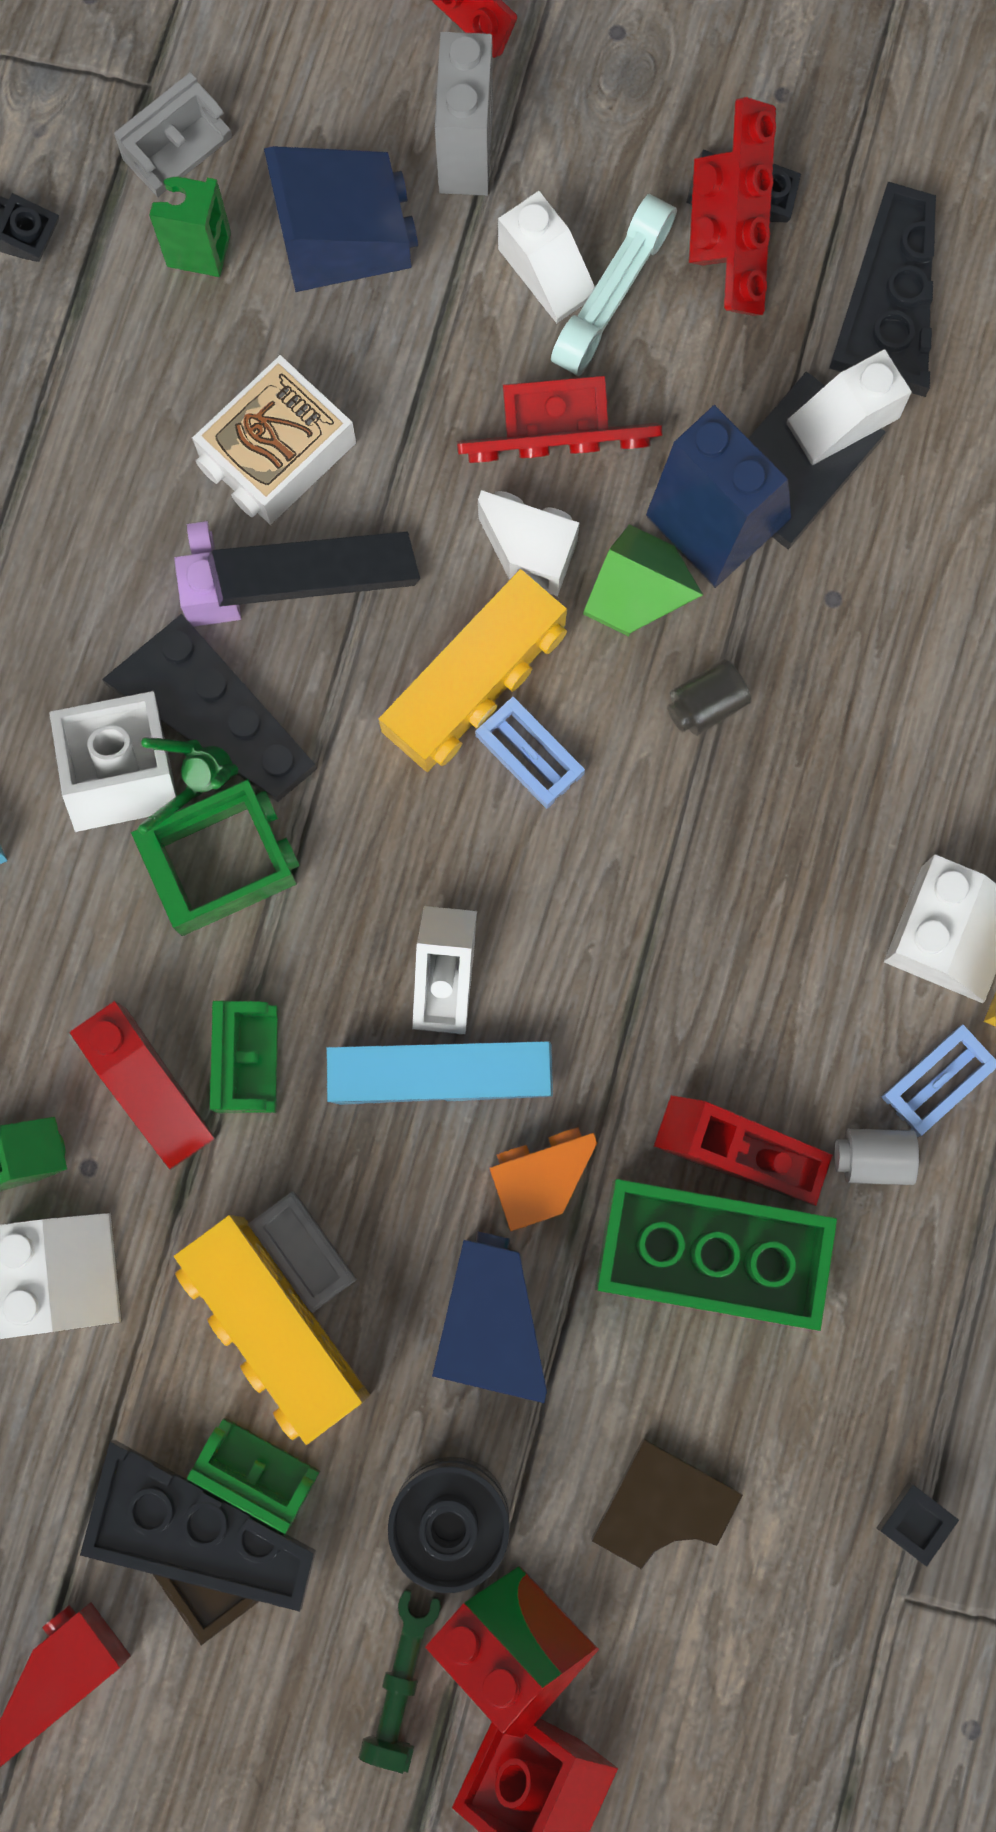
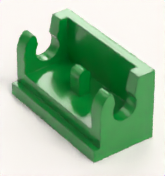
[149,177,231,277]
[210,1001,279,1113]
[186,1418,320,1534]

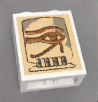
[192,355,356,525]

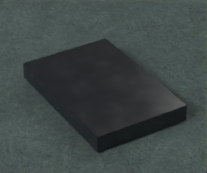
[748,371,886,550]

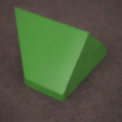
[583,524,703,637]

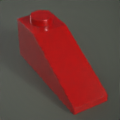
[69,1001,215,1170]
[653,1095,833,1206]
[0,1602,131,1767]

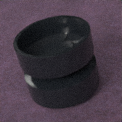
[388,1457,509,1593]

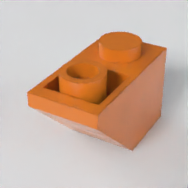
[490,1127,597,1232]

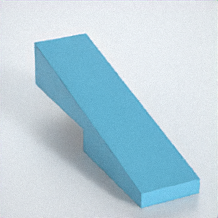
[327,1042,553,1105]

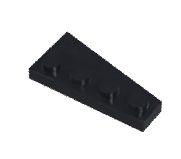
[829,182,936,397]

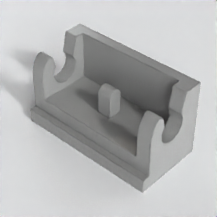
[114,72,232,197]

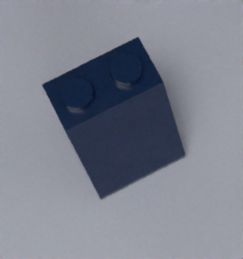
[264,146,418,292]
[646,404,791,588]
[432,1231,547,1403]

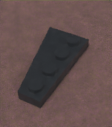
[102,614,317,802]
[80,1440,316,1612]

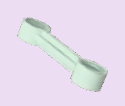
[551,194,677,376]

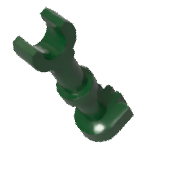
[358,1589,441,1774]

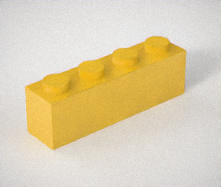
[378,569,567,773]

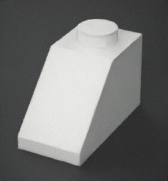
[498,191,595,324]
[786,349,912,465]
[412,906,477,1034]

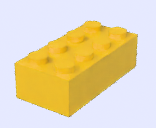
[173,1215,370,1445]

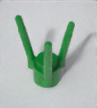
[138,737,238,834]

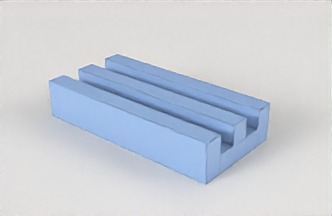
[475,697,585,809]
[881,1025,996,1137]

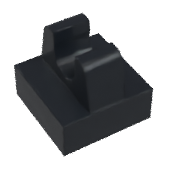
[876,1482,959,1567]

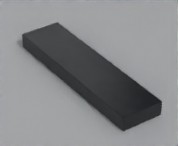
[207,531,420,607]

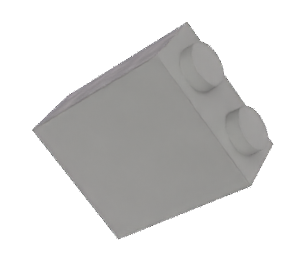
[435,32,493,196]

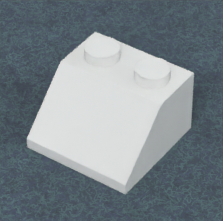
[49,691,179,832]
[884,855,996,1003]
[0,1213,121,1339]

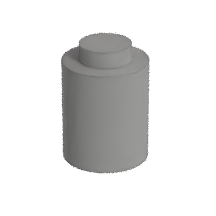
[834,1128,919,1185]

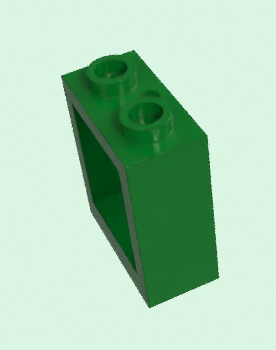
[131,780,300,936]

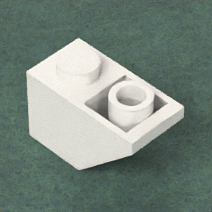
[478,490,579,596]

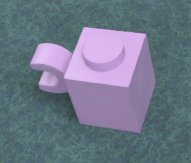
[174,521,241,627]

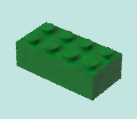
[595,1179,837,1331]

